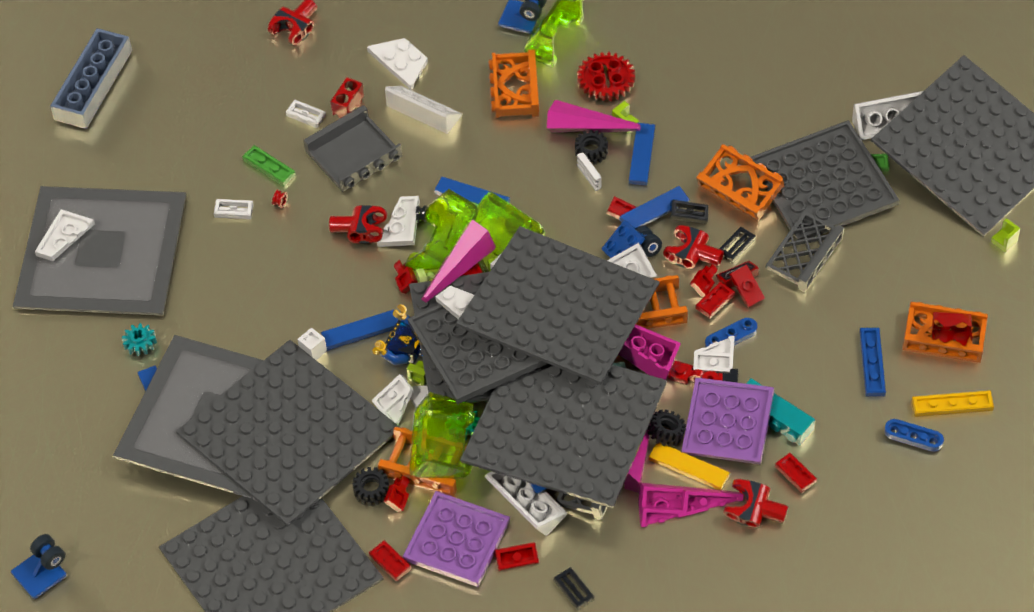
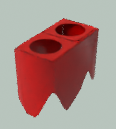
[330,77,364,118]
[931,312,973,346]

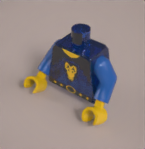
[372,304,422,365]

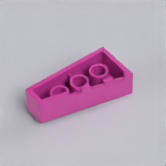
[618,325,681,380]

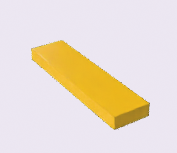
[911,390,994,417]
[649,442,730,490]

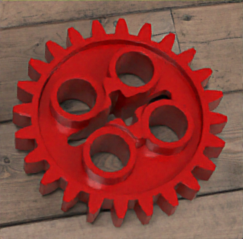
[577,52,635,102]

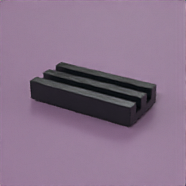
[670,200,708,224]
[719,227,756,263]
[554,567,594,611]

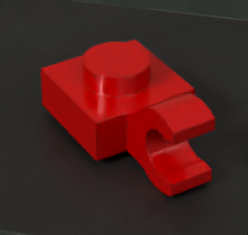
[394,260,418,294]
[690,264,718,297]
[668,360,704,385]
[384,475,410,512]

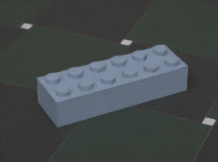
[50,28,132,129]

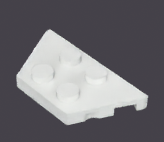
[367,38,428,90]

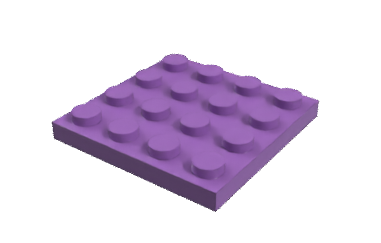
[681,378,774,465]
[403,491,510,587]

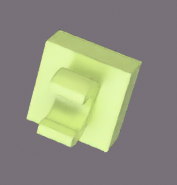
[416,268,435,282]

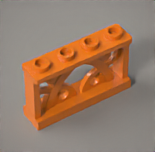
[489,50,539,118]
[696,144,784,221]
[903,302,988,363]

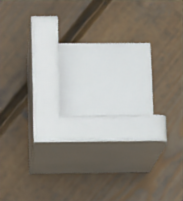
[297,328,327,360]

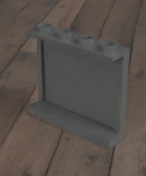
[303,105,402,192]

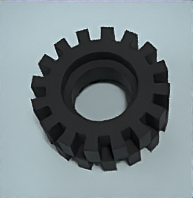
[575,130,608,165]
[647,409,686,447]
[353,467,389,506]

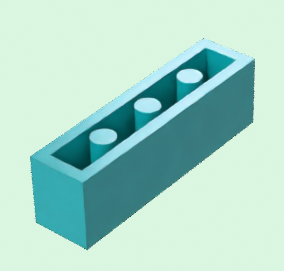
[746,378,815,445]

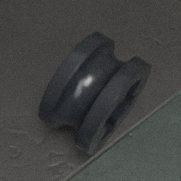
[416,205,429,223]

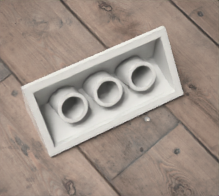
[385,86,462,134]
[852,91,923,140]
[485,471,567,536]

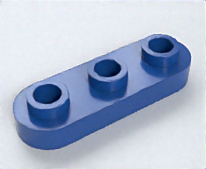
[705,318,757,348]
[884,419,944,452]

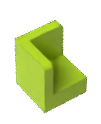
[612,101,639,134]
[991,218,1021,253]
[407,360,427,386]

